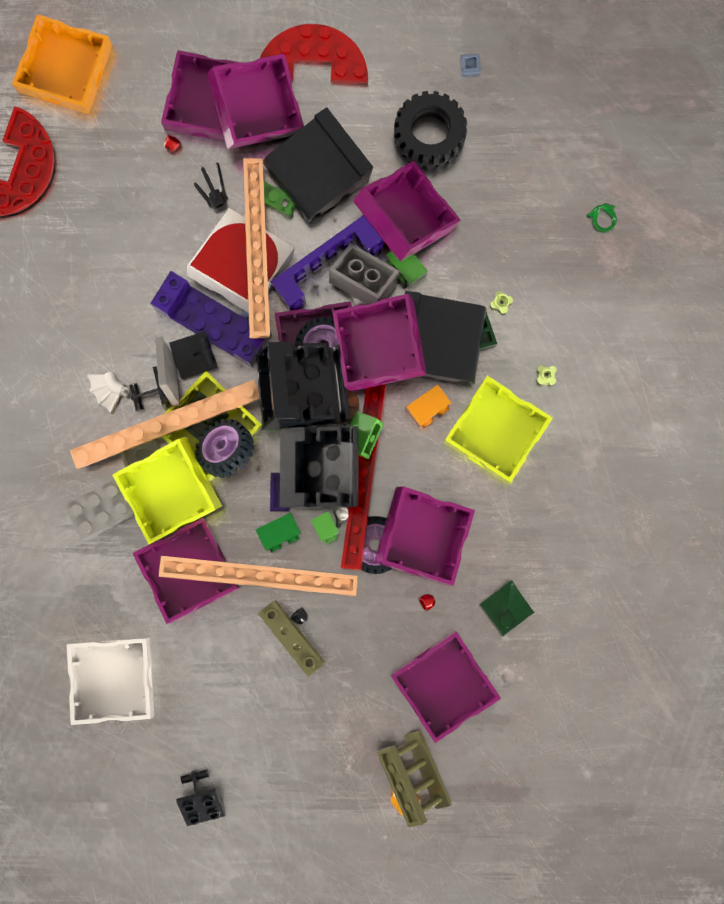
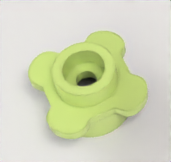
[490,291,513,314]
[537,365,557,385]

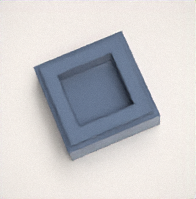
[460,53,481,76]

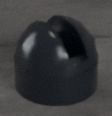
[290,607,308,625]

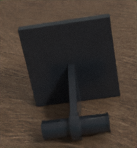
[169,331,218,379]
[129,366,171,411]
[176,769,225,826]

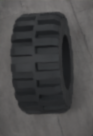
[394,91,467,169]

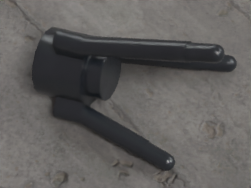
[194,162,228,209]

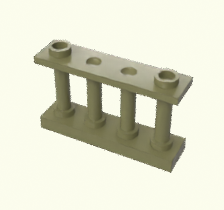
[258,600,325,677]
[377,730,452,827]

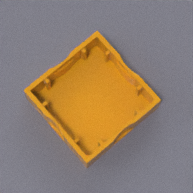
[12,14,113,115]

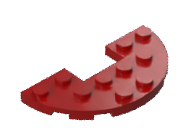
[260,24,368,85]
[0,106,55,216]

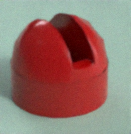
[164,135,181,152]
[419,594,435,611]

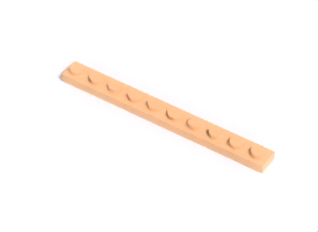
[243,158,270,338]
[70,380,260,469]
[158,556,358,596]

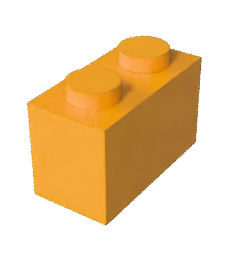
[406,384,451,427]

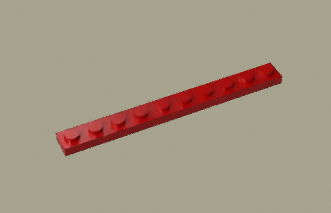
[341,384,387,571]

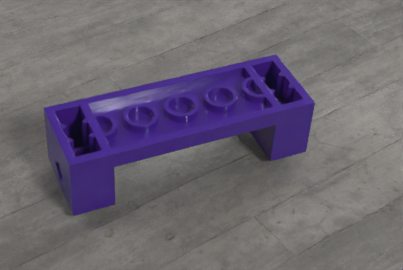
[270,215,384,311]
[150,271,272,368]

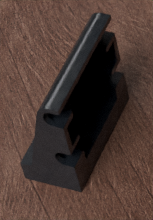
[263,107,373,223]
[405,291,487,384]
[256,342,350,430]
[280,426,359,509]

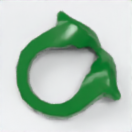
[587,203,617,232]

